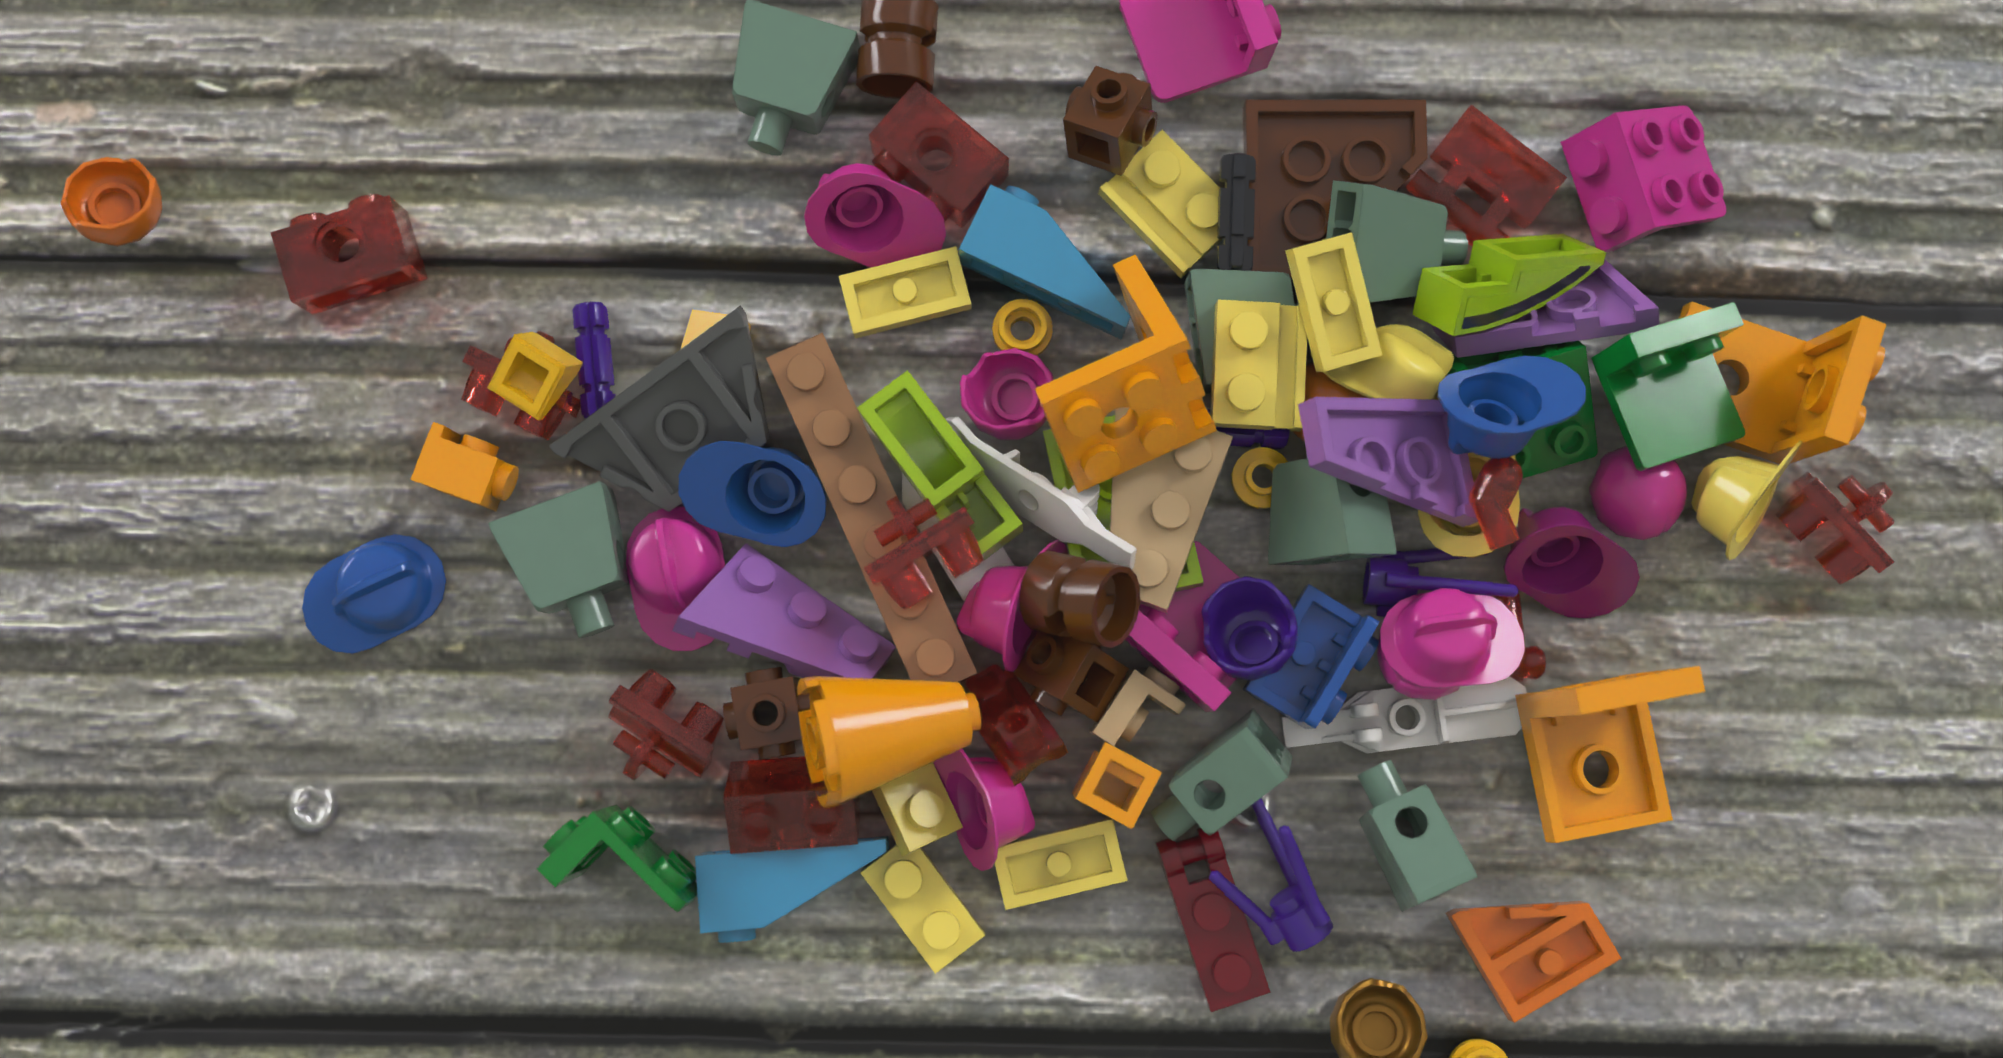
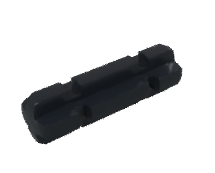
[1217,153,1256,271]

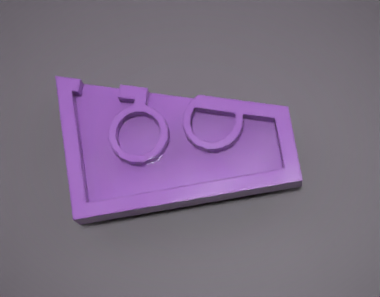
[1432,259,1660,358]
[1298,397,1481,527]
[672,543,896,678]

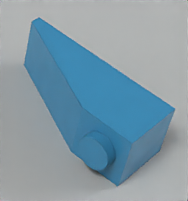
[959,184,1131,340]
[695,836,890,943]

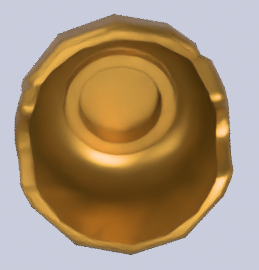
[1330,978,1428,1058]

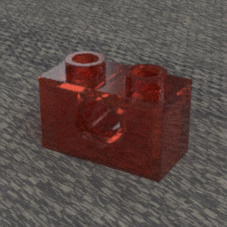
[868,81,1009,229]
[270,194,428,315]
[723,756,860,854]

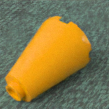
[797,676,981,808]

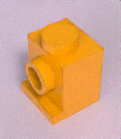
[410,422,519,511]
[1072,742,1162,829]

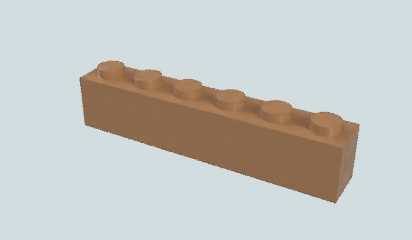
[766,333,978,683]

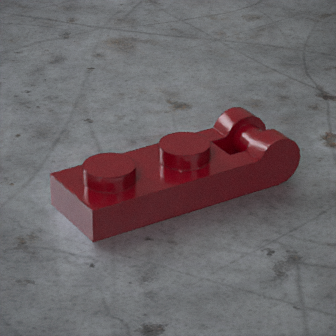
[1155,828,1271,1012]

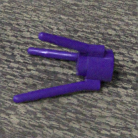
[1362,548,1518,617]
[1209,798,1333,952]

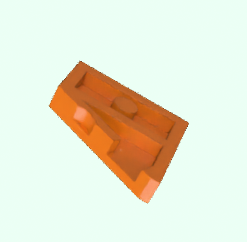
[1445,901,1622,1023]

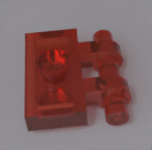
[1405,105,1567,247]

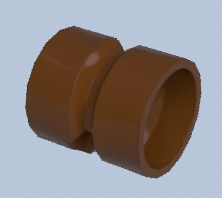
[856,0,938,99]
[1019,550,1140,648]

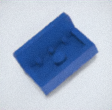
[1242,584,1380,729]

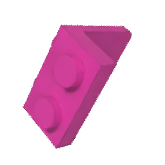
[1119,0,1281,103]
[1560,105,1726,253]

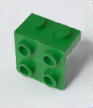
[537,804,698,912]

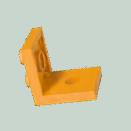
[1035,254,1217,493]
[1679,301,1887,464]
[1515,666,1706,843]

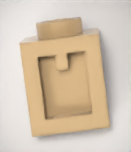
[1089,667,1186,746]

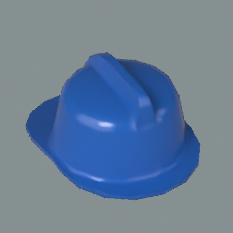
[1437,355,1586,458]
[678,441,827,547]
[302,534,446,654]

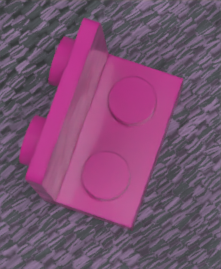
[1125,541,1240,712]

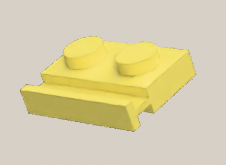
[1098,129,1223,278]
[1210,299,1307,432]

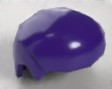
[1201,576,1298,681]

